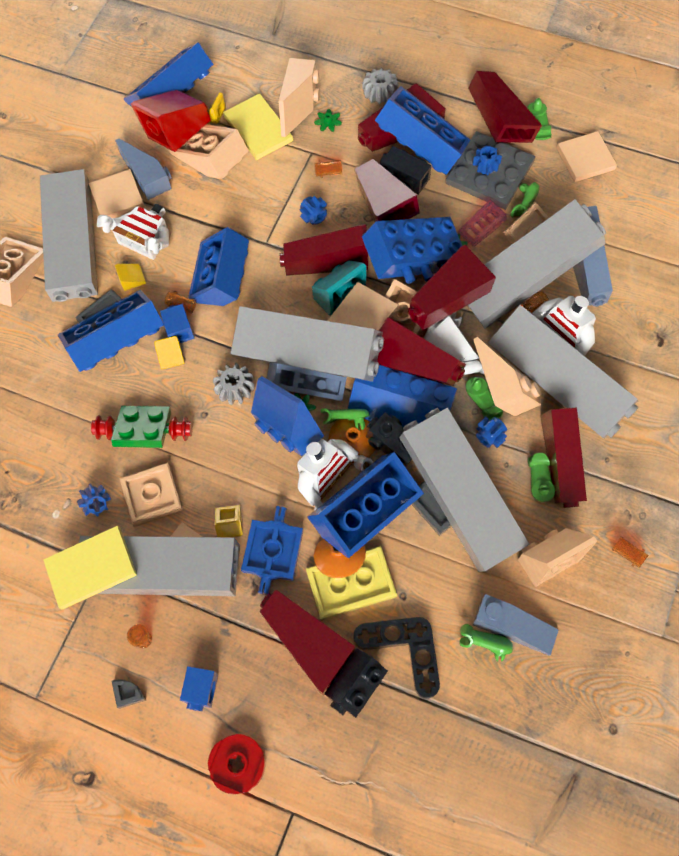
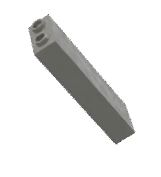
[40,169,98,302]
[468,199,606,329]
[488,305,638,439]
[231,306,384,382]
[399,407,530,572]
[79,536,240,596]

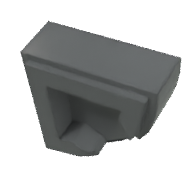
[112,679,146,709]

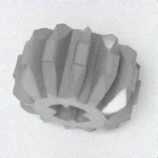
[362,67,399,105]
[213,363,255,406]

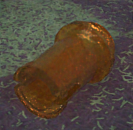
[314,160,342,178]
[164,291,196,314]
[517,291,549,314]
[612,536,648,568]
[127,624,152,648]

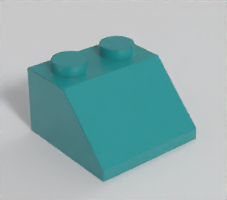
[312,260,366,316]

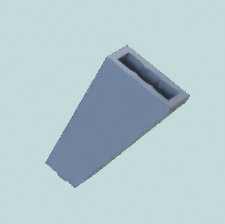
[573,206,613,306]

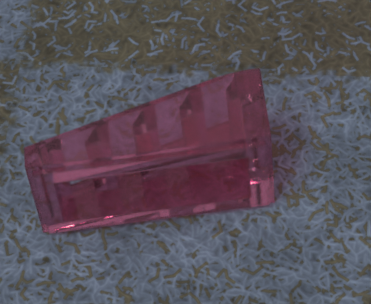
[458,200,507,247]

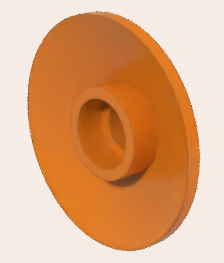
[328,419,376,463]
[314,539,366,578]

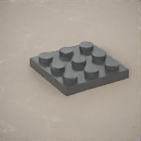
[446,131,536,210]

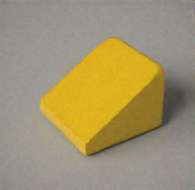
[207,92,226,124]
[114,264,146,291]
[154,336,185,370]
[215,505,243,538]

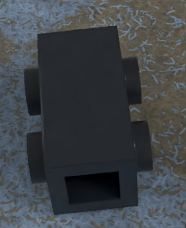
[380,146,431,195]
[366,412,412,467]
[324,648,388,718]

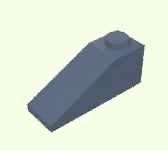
[115,139,172,200]
[267,362,347,401]
[473,594,559,656]

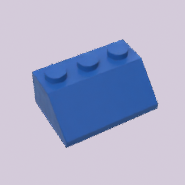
[188,227,249,306]
[251,376,324,456]

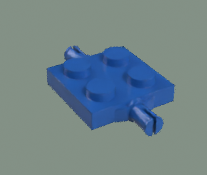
[241,506,303,595]

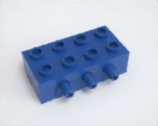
[362,217,462,284]

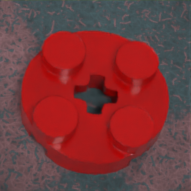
[208,734,266,795]

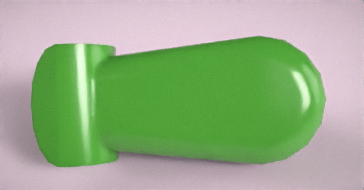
[527,98,552,140]
[510,182,540,218]
[466,377,503,420]
[320,408,370,431]
[527,453,555,502]
[459,624,513,662]

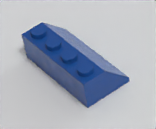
[124,43,214,107]
[375,86,470,175]
[57,290,164,372]
[348,365,457,427]
[307,452,424,558]

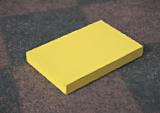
[223,93,293,160]
[43,526,137,610]
[306,546,397,620]

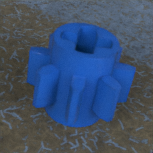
[473,145,502,175]
[300,196,327,225]
[476,417,507,448]
[77,483,111,517]

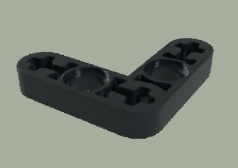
[353,617,440,699]

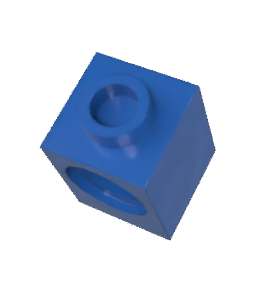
[160,304,195,343]
[180,666,218,712]

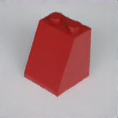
[131,90,211,152]

